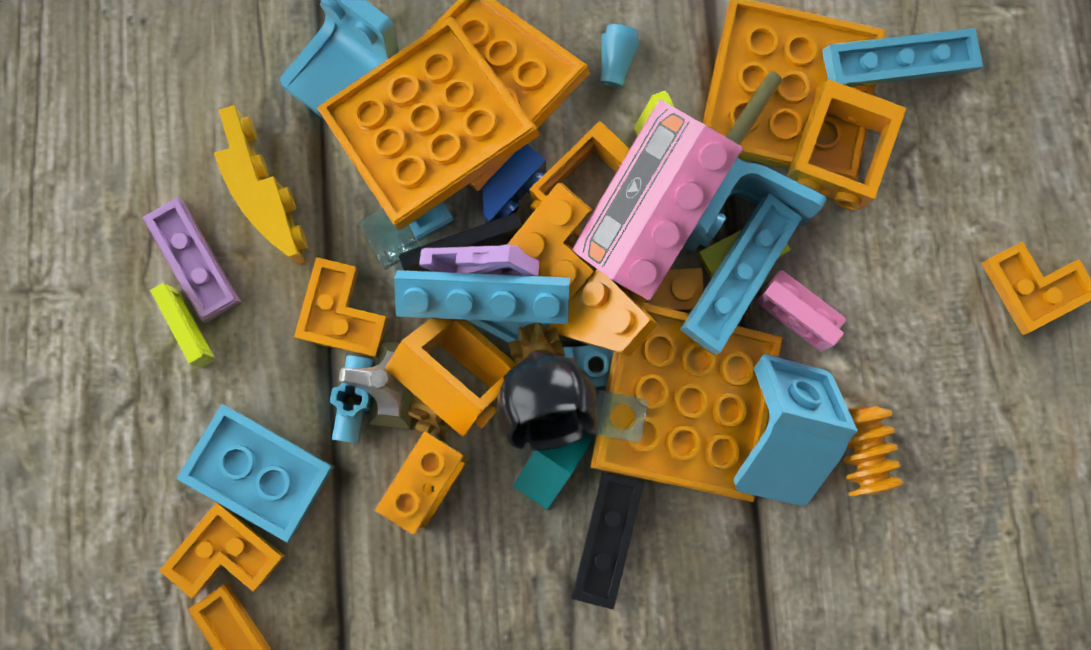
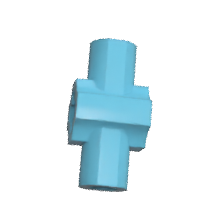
[330,356,374,444]

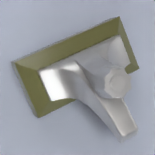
[339,341,414,430]

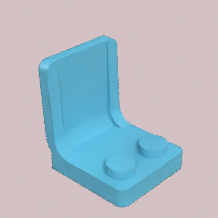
[280,0,399,119]
[683,158,827,253]
[734,354,858,505]

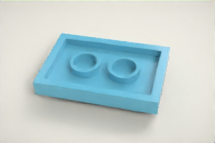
[177,404,334,542]

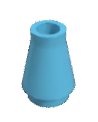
[600,24,641,88]

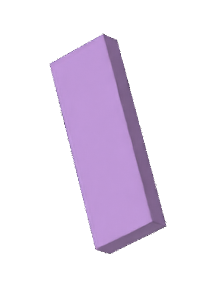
[142,197,242,323]

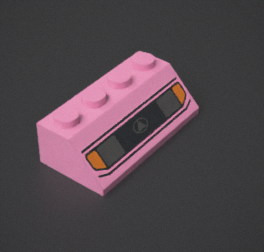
[572,99,743,301]

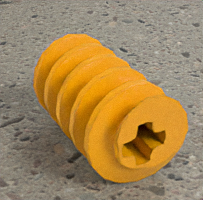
[843,406,903,496]

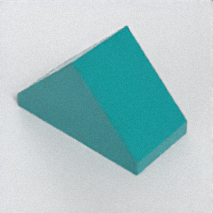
[512,432,593,510]

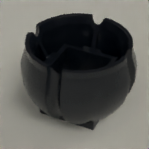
[497,351,599,451]

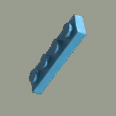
[822,28,983,87]
[680,193,802,355]
[394,270,570,324]

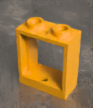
[787,79,907,210]
[530,121,630,247]
[384,318,516,437]
[375,431,470,535]

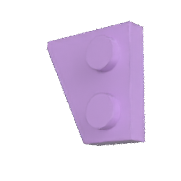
[419,245,540,276]

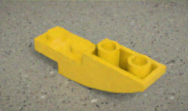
[214,105,308,265]

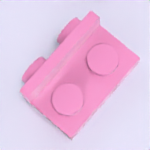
[754,270,846,352]

